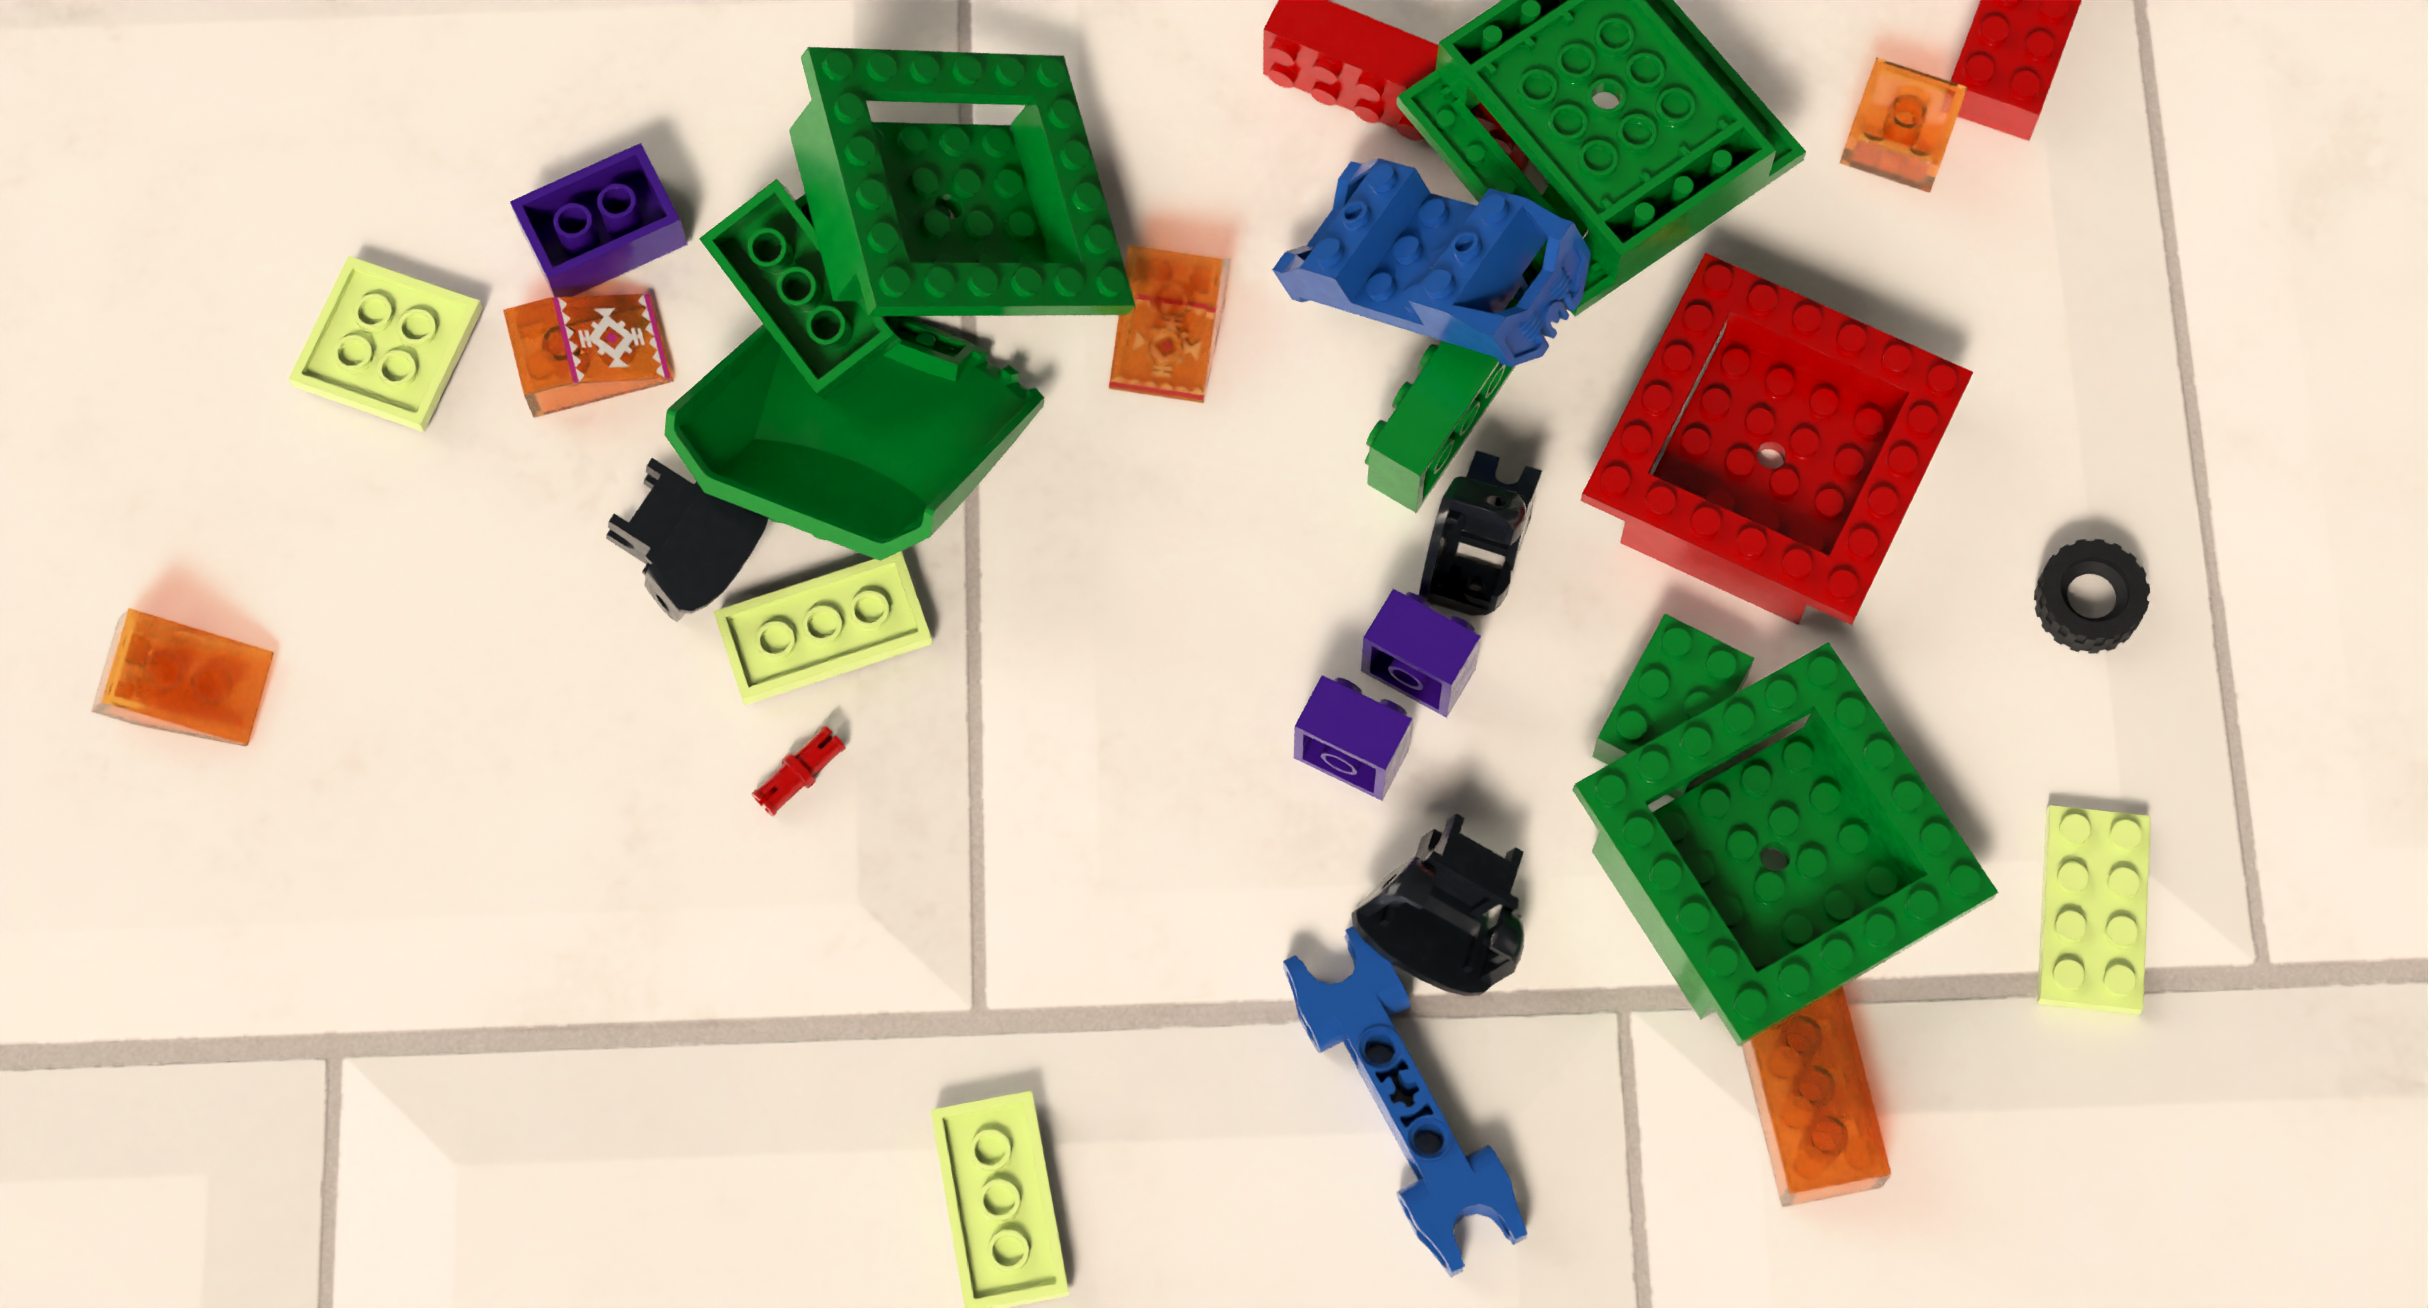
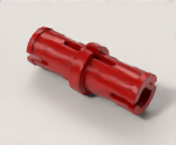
[751,726,846,817]

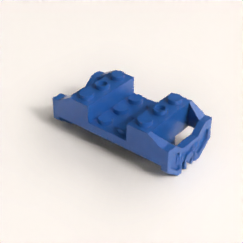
[1272,158,1591,367]

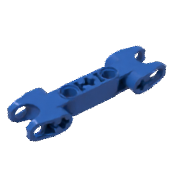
[1283,926,1528,1278]

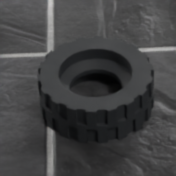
[2034,539,2150,654]

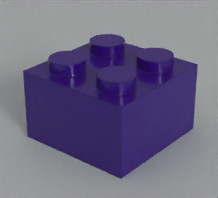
[1361,589,1481,718]
[1293,675,1413,801]

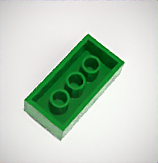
[699,179,902,399]

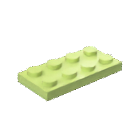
[713,551,933,706]
[2037,805,2151,1015]
[931,1090,1069,1308]

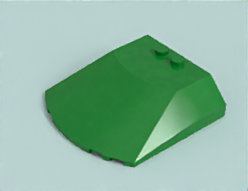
[664,316,1045,561]

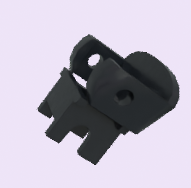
[1419,450,1542,616]
[606,458,769,622]
[1351,813,1525,996]

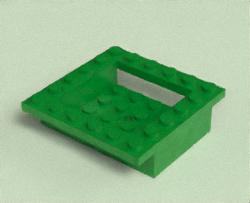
[1396,0,1806,317]
[789,47,1136,316]
[1572,642,1999,1046]

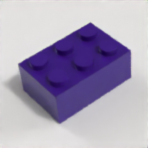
[509,143,688,301]

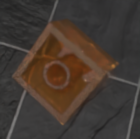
[1840,57,1967,193]

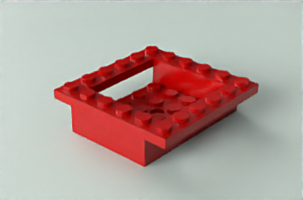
[1580,253,1973,625]

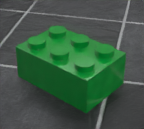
[1592,614,1754,799]

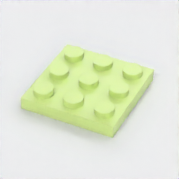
[288,256,483,432]

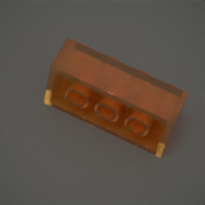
[1741,987,1892,1208]

